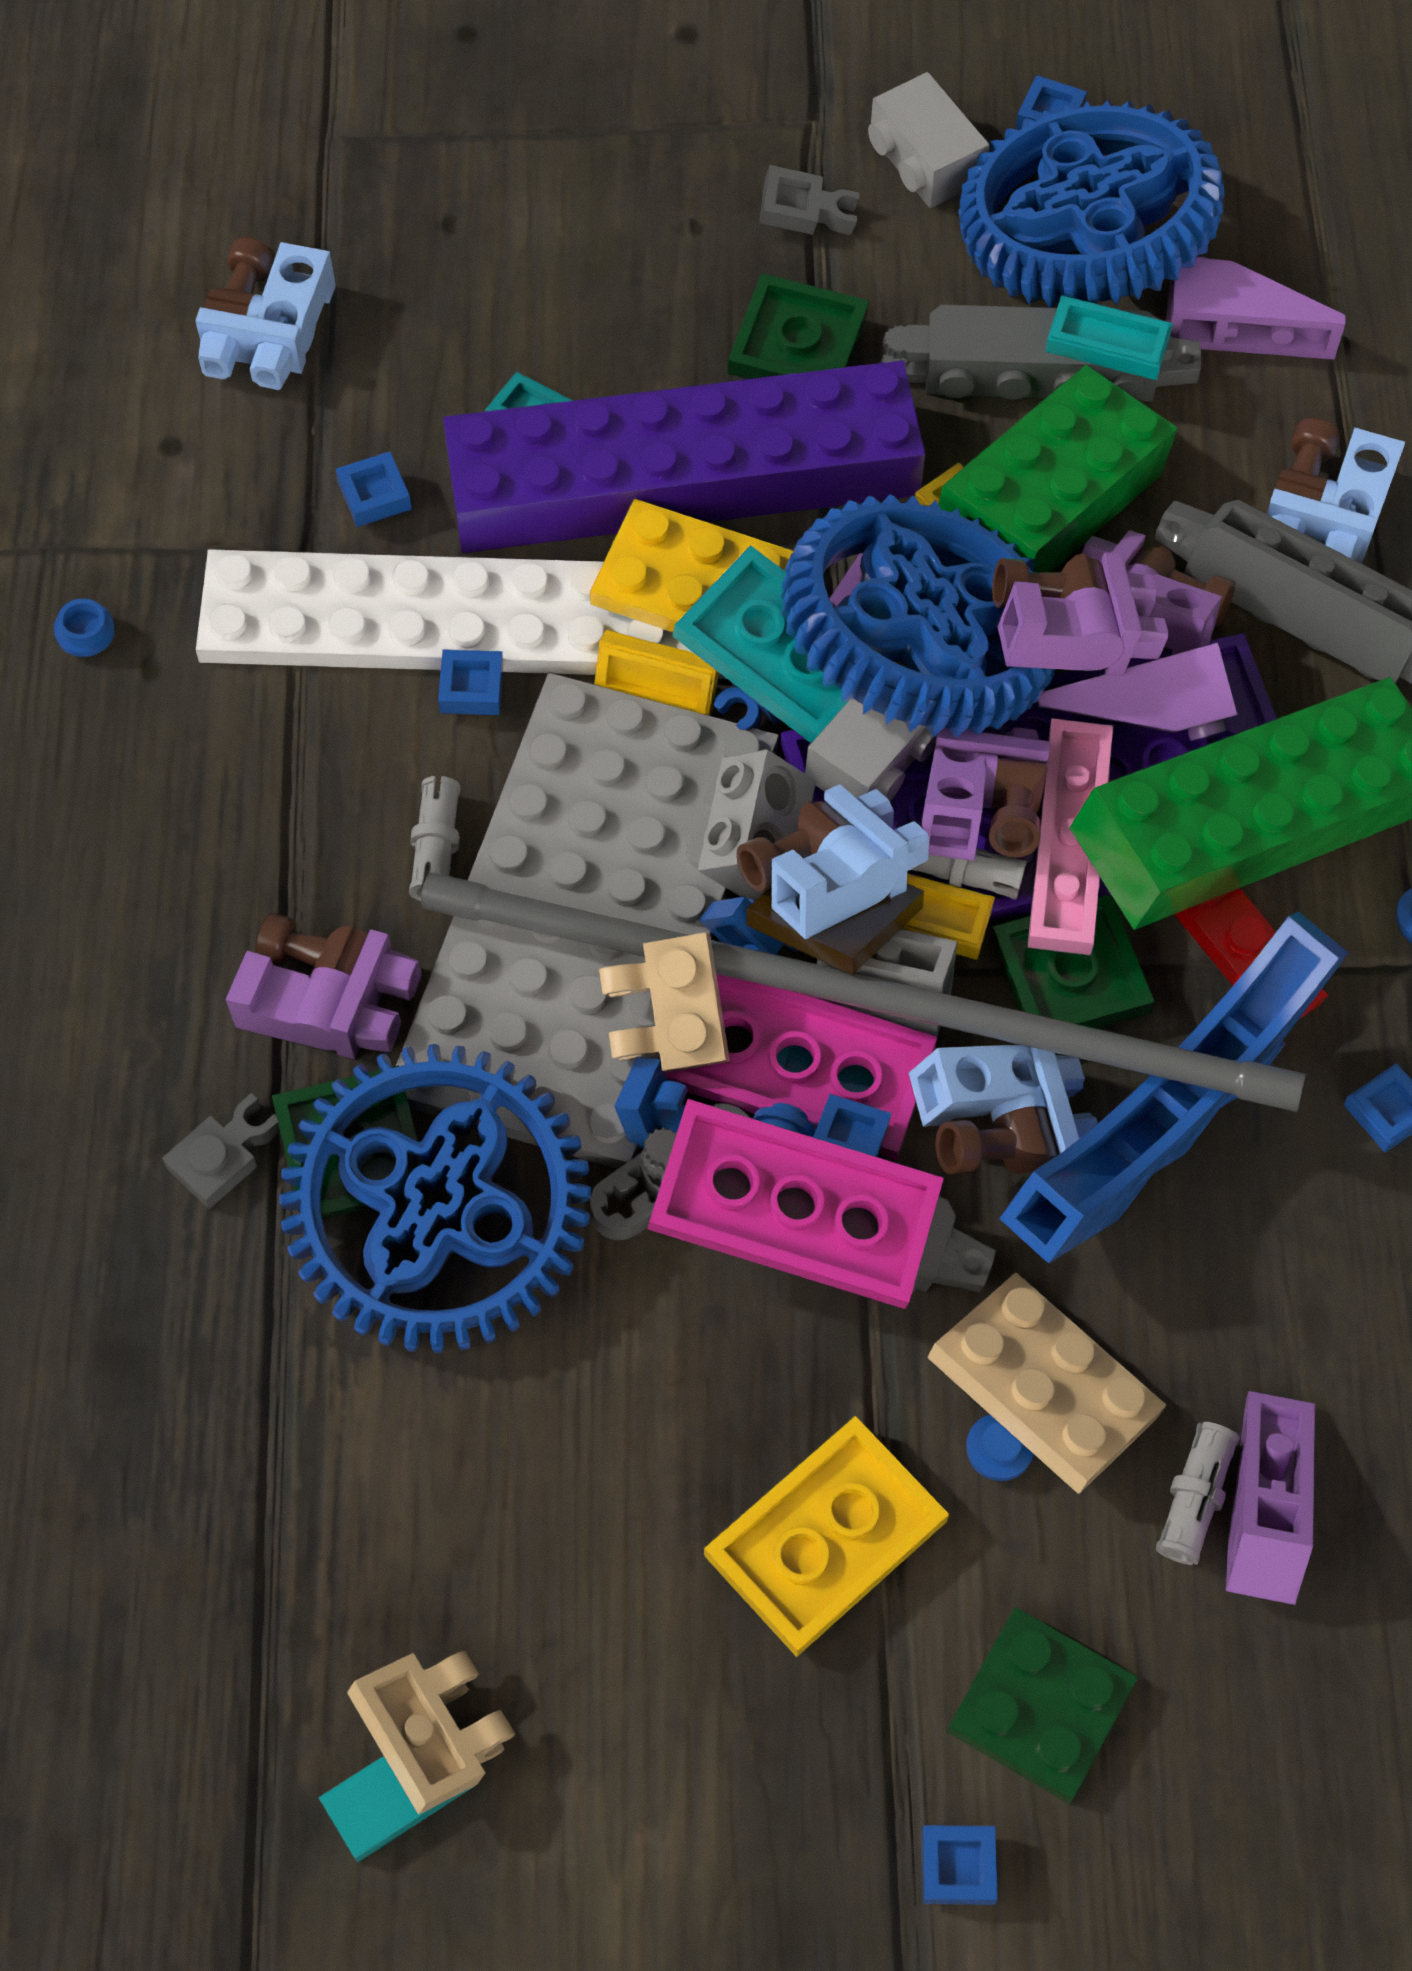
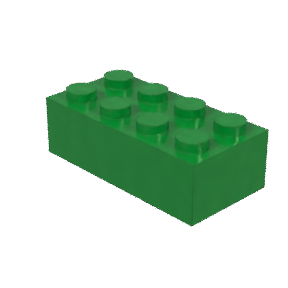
[938,365,1178,572]

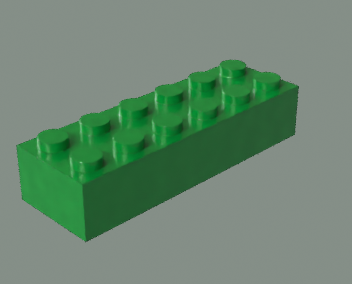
[1069,677,1412,930]

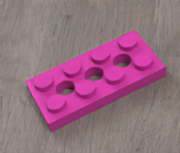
[658,974,937,1160]
[647,1099,944,1309]

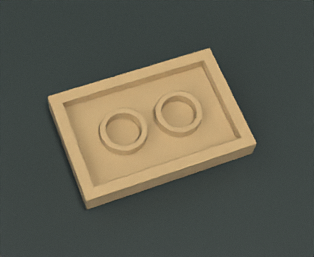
[927,1273,1166,1494]

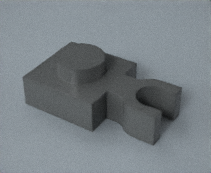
[759,165,860,235]
[162,1093,280,1210]

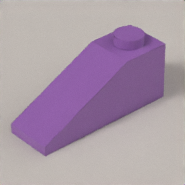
[1166,257,1345,359]
[1038,643,1237,741]
[1226,1391,1315,1605]

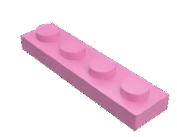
[1028,718,1113,955]

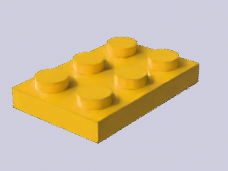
[590,499,794,632]
[704,1416,949,1657]

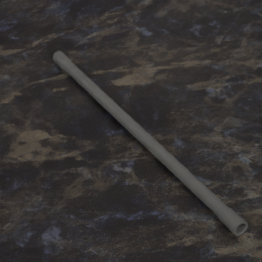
[421,872,1306,1112]

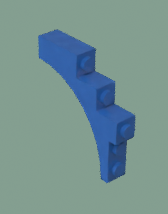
[999,911,1349,1263]

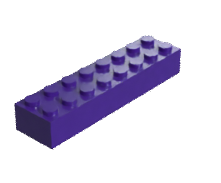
[443,360,925,553]

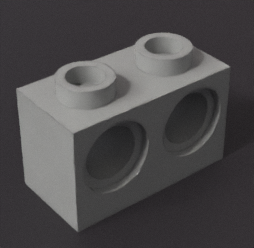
[697,749,816,899]

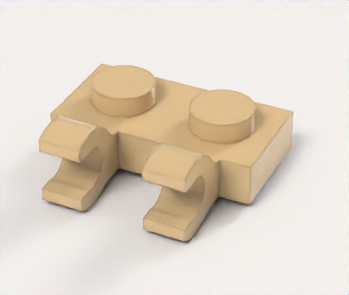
[599,932,730,1072]
[347,1651,515,1815]

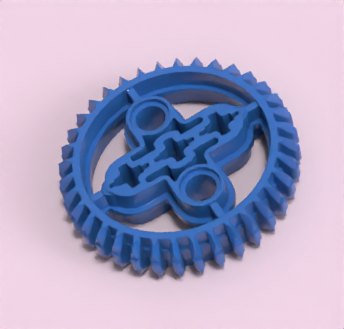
[959,99,1225,308]
[781,494,1055,738]
[279,1044,591,1353]

